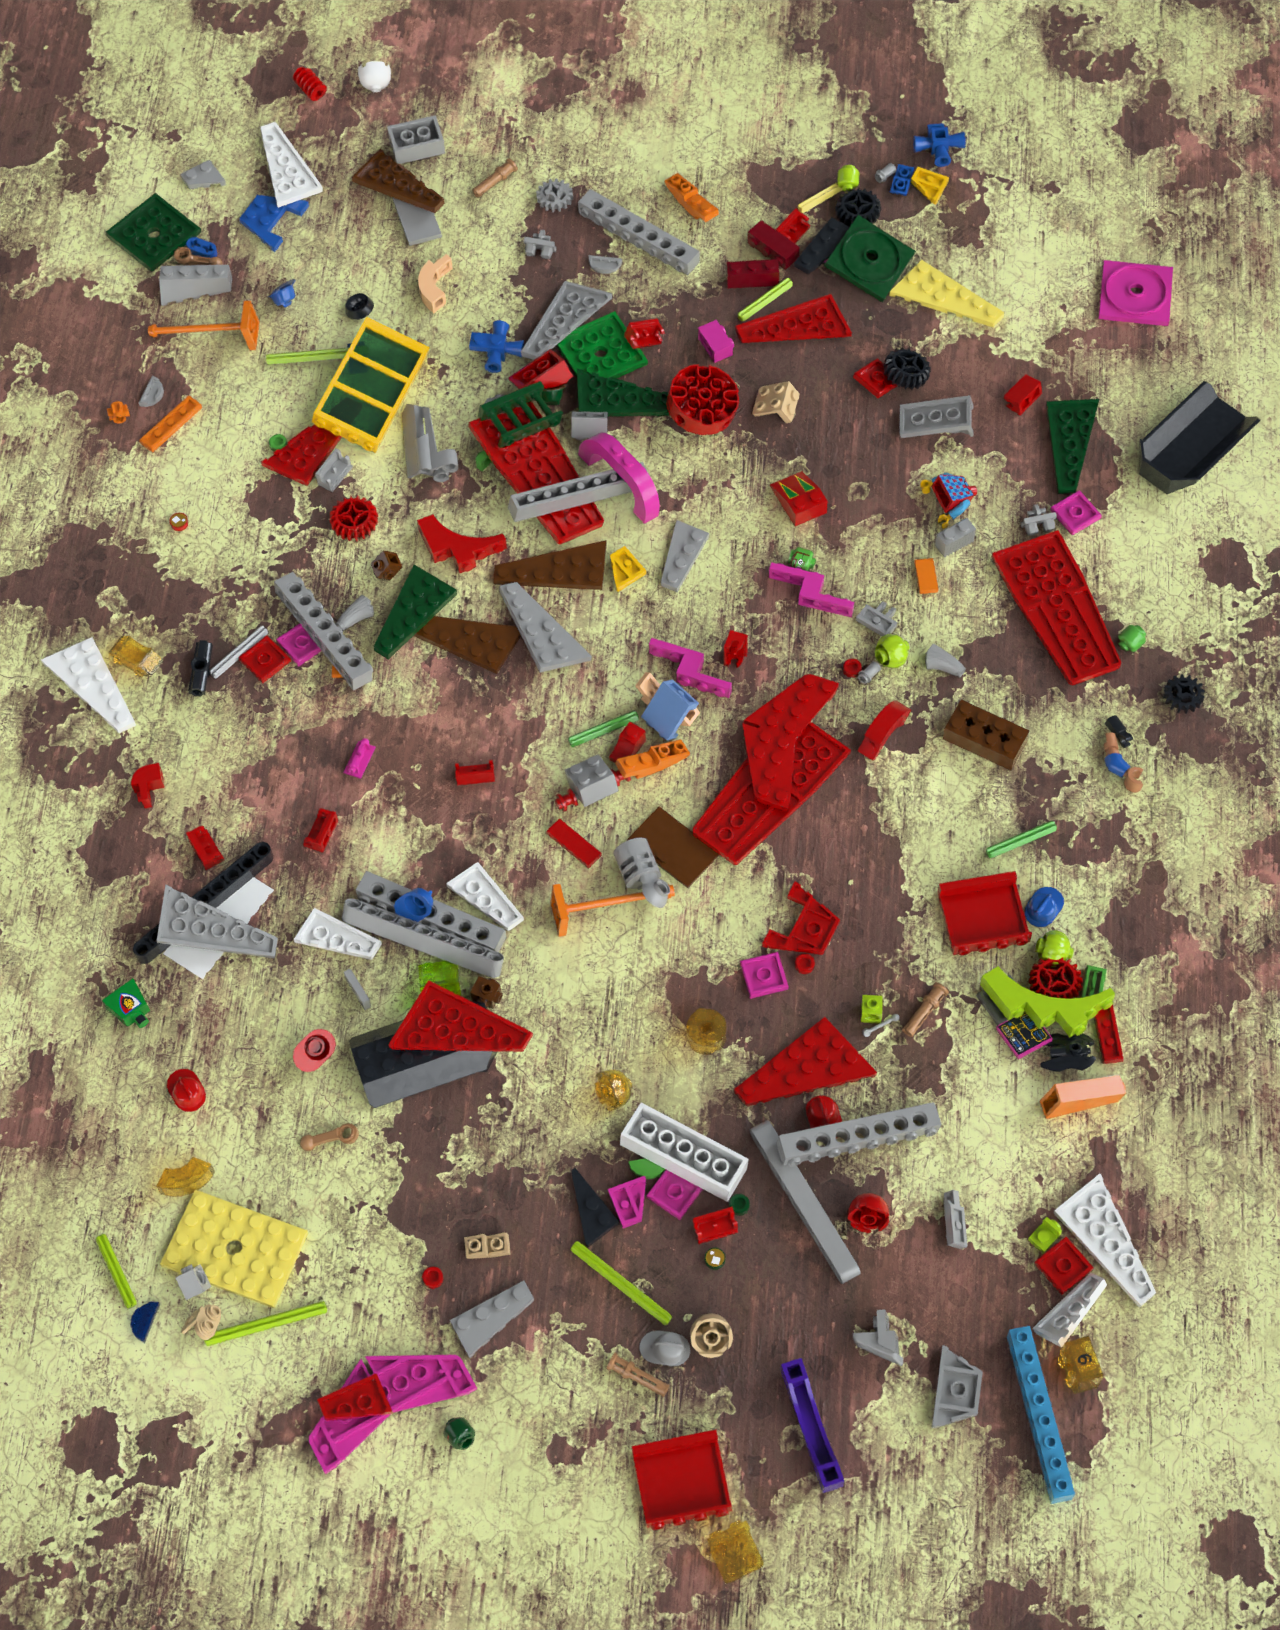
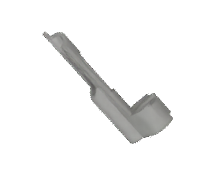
[402,404,459,482]

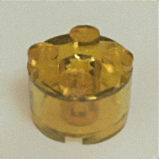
[686,1008,727,1055]

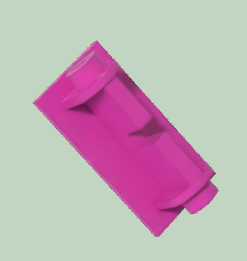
[343,738,376,779]

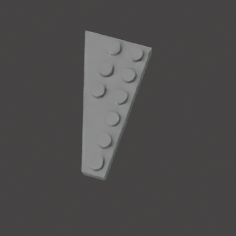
[521,281,612,360]
[499,582,592,672]
[157,885,278,958]

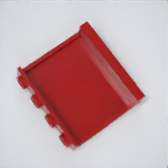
[938,871,1032,956]
[632,1429,732,1530]

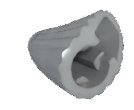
[335,595,374,631]
[925,644,966,677]

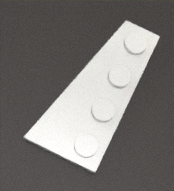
[446,862,524,931]
[294,908,382,960]
[1033,1273,1107,1348]

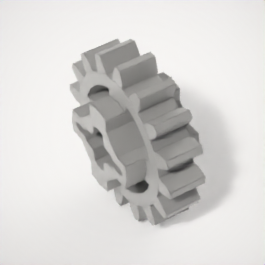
[536,178,573,212]

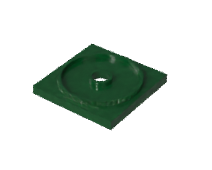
[105,193,202,272]
[824,215,916,303]

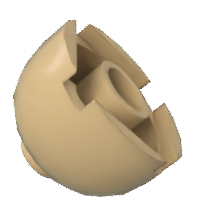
[690,1313,733,1358]

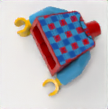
[920,472,977,529]

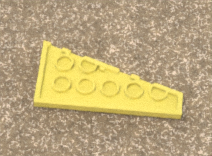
[889,260,1004,327]

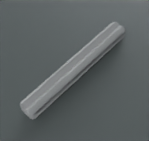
[209,626,268,679]

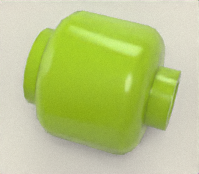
[837,165,859,192]

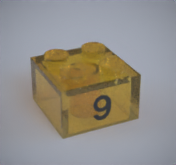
[1058,1335,1104,1395]

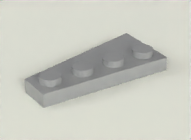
[661,520,709,592]
[450,1281,534,1359]

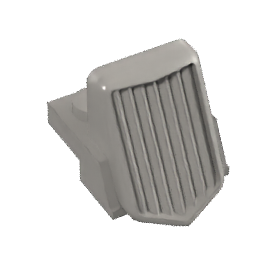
[853,1310,903,1366]

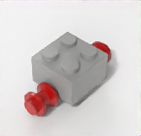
[554,754,631,812]

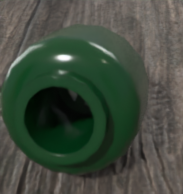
[443,1417,475,1450]

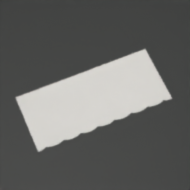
[163,876,274,979]

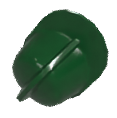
[542,385,566,406]

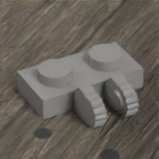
[856,601,897,636]

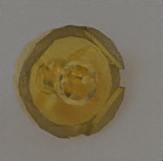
[595,1069,632,1111]

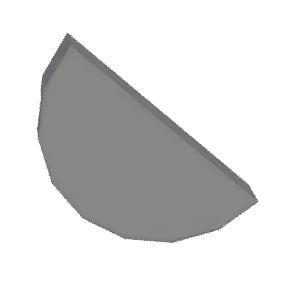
[589,255,622,274]
[139,376,164,407]

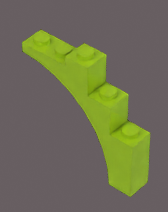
[980,966,1116,1038]

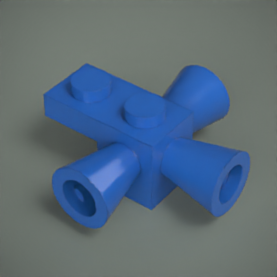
[913,123,966,167]
[469,320,524,373]

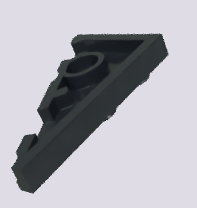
[571,1168,619,1247]

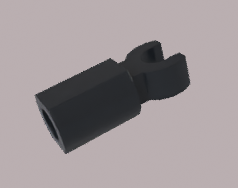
[1105,715,1133,748]

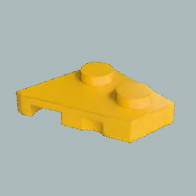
[911,167,949,205]
[610,546,646,592]

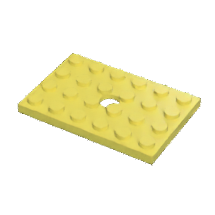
[160,1190,308,1309]

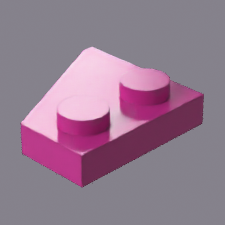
[608,1176,646,1228]

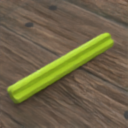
[738,278,793,322]
[96,1234,137,1309]

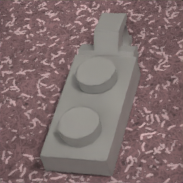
[944,1190,967,1249]

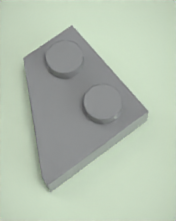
[180,160,226,189]

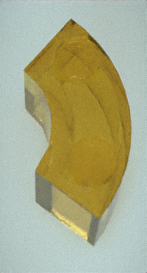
[108,636,164,678]
[156,1157,215,1197]

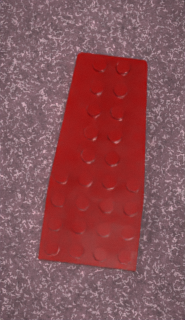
[468,401,604,544]
[991,530,1121,685]
[692,722,851,865]

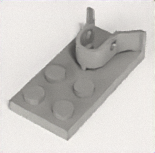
[900,395,974,438]

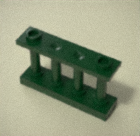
[478,381,563,448]

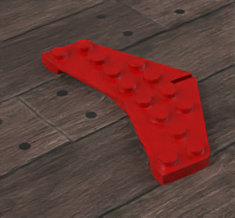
[742,674,839,812]

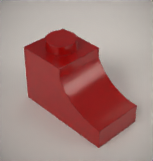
[609,722,646,763]

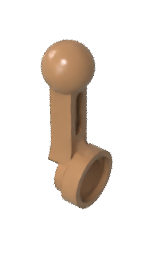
[174,247,223,265]
[300,1123,359,1151]

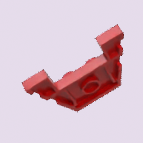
[762,881,840,955]

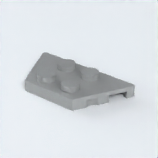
[932,1346,983,1428]

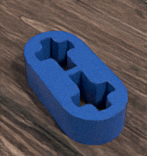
[186,237,217,258]

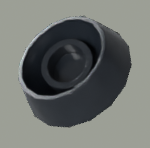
[345,293,374,320]

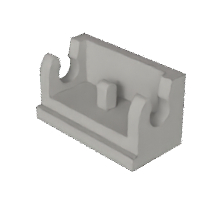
[315,448,353,492]

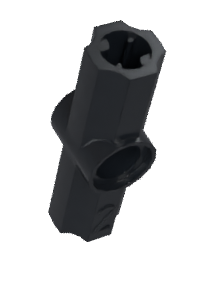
[188,640,213,697]

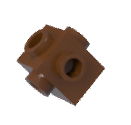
[371,550,403,581]
[470,976,503,1009]

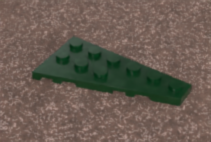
[577,369,670,417]
[1046,399,1099,494]
[374,564,457,660]

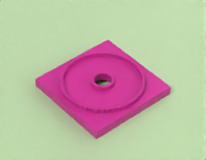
[1099,260,1173,326]

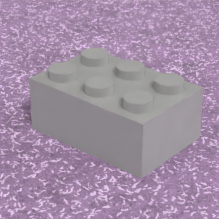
[387,115,445,164]

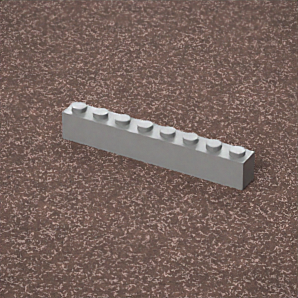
[508,462,649,522]

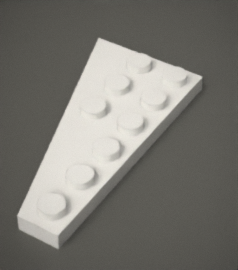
[261,122,323,207]
[41,637,136,733]
[1054,1174,1156,1308]

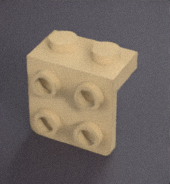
[752,381,799,423]

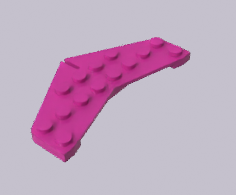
[309,1355,477,1474]

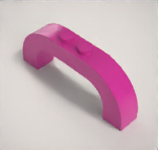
[578,433,660,524]

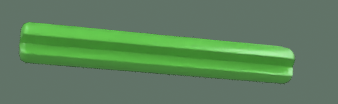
[568,711,639,747]
[986,821,1057,858]

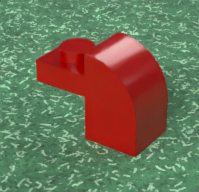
[131,763,165,808]

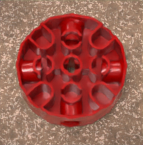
[666,364,739,435]

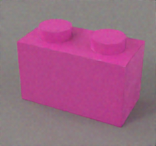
[698,320,734,363]

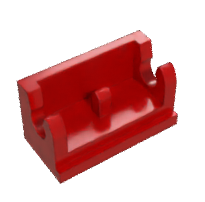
[776,208,810,244]
[624,318,665,349]
[1004,374,1042,416]
[724,630,748,668]
[455,760,495,786]
[303,808,338,853]
[186,826,225,870]
[693,1207,738,1244]

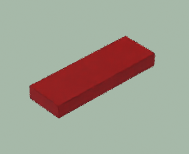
[547,818,602,869]
[1094,1005,1124,1064]

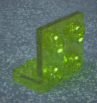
[418,960,462,997]

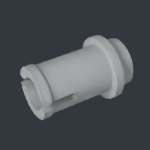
[875,163,896,183]
[858,661,881,684]

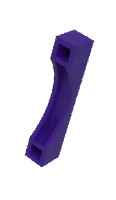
[781,1358,844,1493]

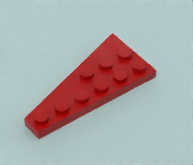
[735,294,852,343]
[261,398,363,486]

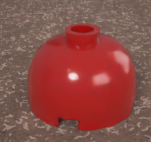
[848,1193,890,1233]

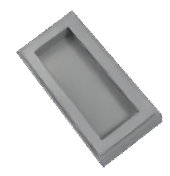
[343,969,371,1010]

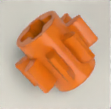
[107,401,130,424]

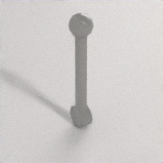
[862,1014,900,1037]

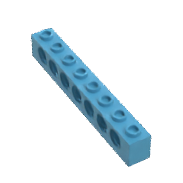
[1007,1326,1075,1504]

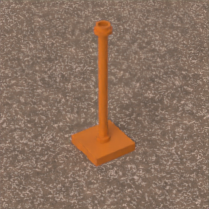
[148,300,260,350]
[550,884,675,937]

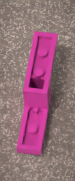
[769,562,854,618]
[649,638,732,698]

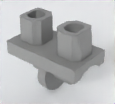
[524,229,557,259]
[1021,504,1057,536]

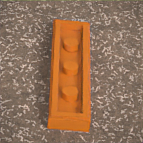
[139,395,202,452]

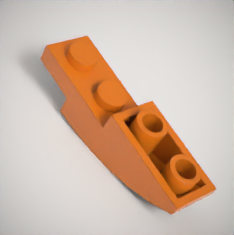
[664,173,719,222]
[615,739,690,779]

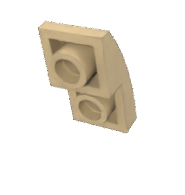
[464,1233,510,1259]

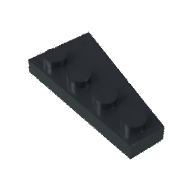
[794,217,850,274]

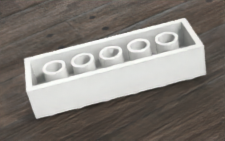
[620,1103,749,1202]

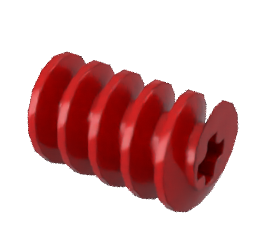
[293,67,327,101]

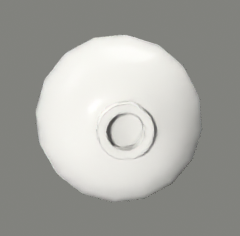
[358,61,391,92]

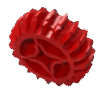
[329,495,378,541]
[1028,957,1083,999]

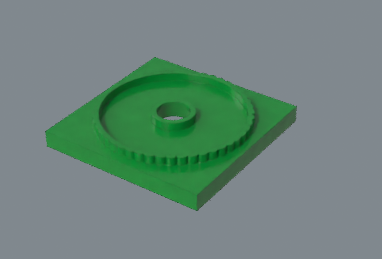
[556,311,648,379]

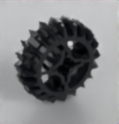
[835,187,881,226]
[883,347,931,390]

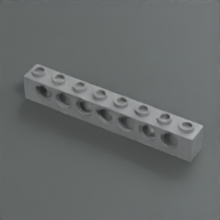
[578,189,700,275]
[274,572,373,691]
[356,871,507,952]
[776,1102,942,1166]

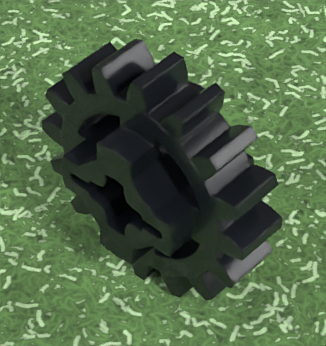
[1163,674,1205,714]

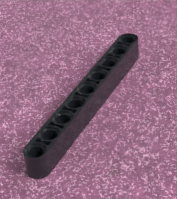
[133,842,274,964]

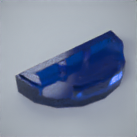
[130,1302,160,1343]

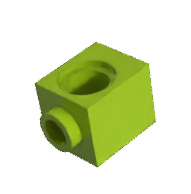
[861,995,883,1023]

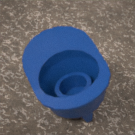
[267,279,296,308]
[1025,887,1064,927]
[394,888,433,922]

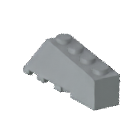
[159,265,232,306]

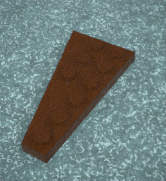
[352,148,445,213]
[493,540,607,590]
[414,616,521,674]

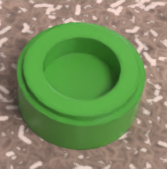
[269,434,287,452]

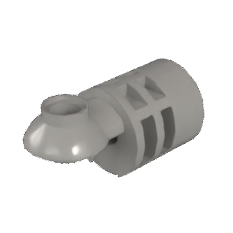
[613,838,670,908]

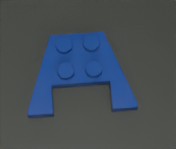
[239,195,309,252]

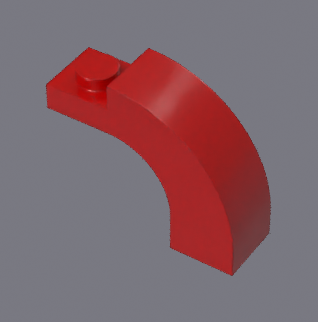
[858,700,912,761]

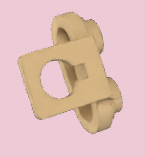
[181,1304,221,1340]

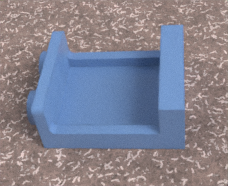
[641,680,699,740]

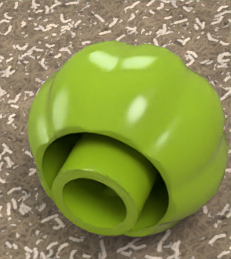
[875,634,910,668]
[1035,930,1074,968]

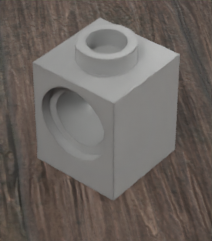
[175,1264,211,1300]

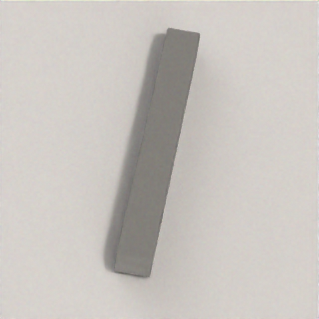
[342,898,504,978]
[749,1120,861,1284]

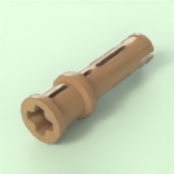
[472,158,518,198]
[902,982,949,1037]
[606,1352,670,1397]

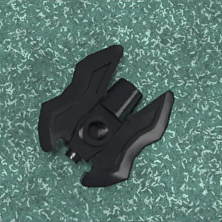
[1040,1033,1096,1072]

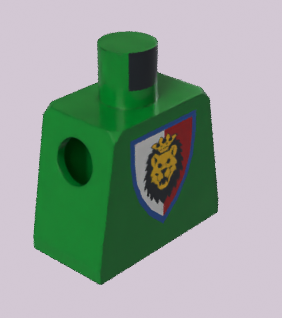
[102,978,150,1028]

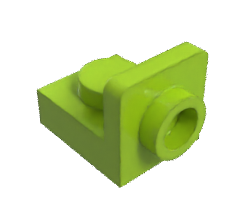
[1028,1217,1062,1254]

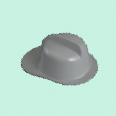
[640,1331,690,1366]

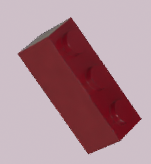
[747,220,800,270]
[726,259,779,289]

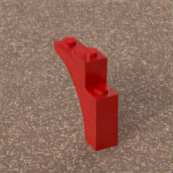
[417,514,507,573]

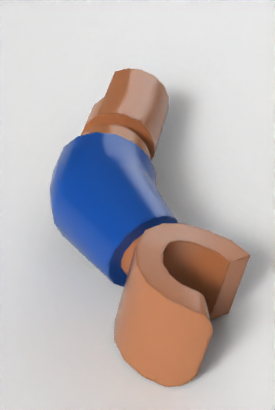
[1104,732,1144,793]

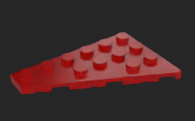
[388,980,533,1052]
[734,1017,877,1106]

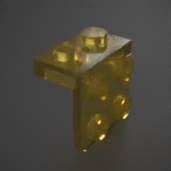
[707,1520,764,1584]

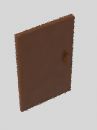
[627,806,720,888]

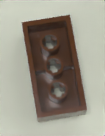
[943,699,1030,771]

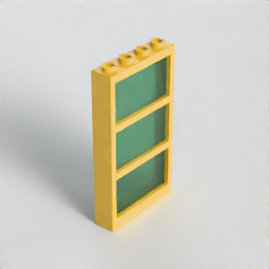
[312,317,430,453]

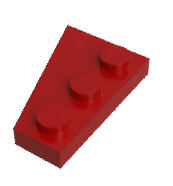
[317,1373,393,1421]

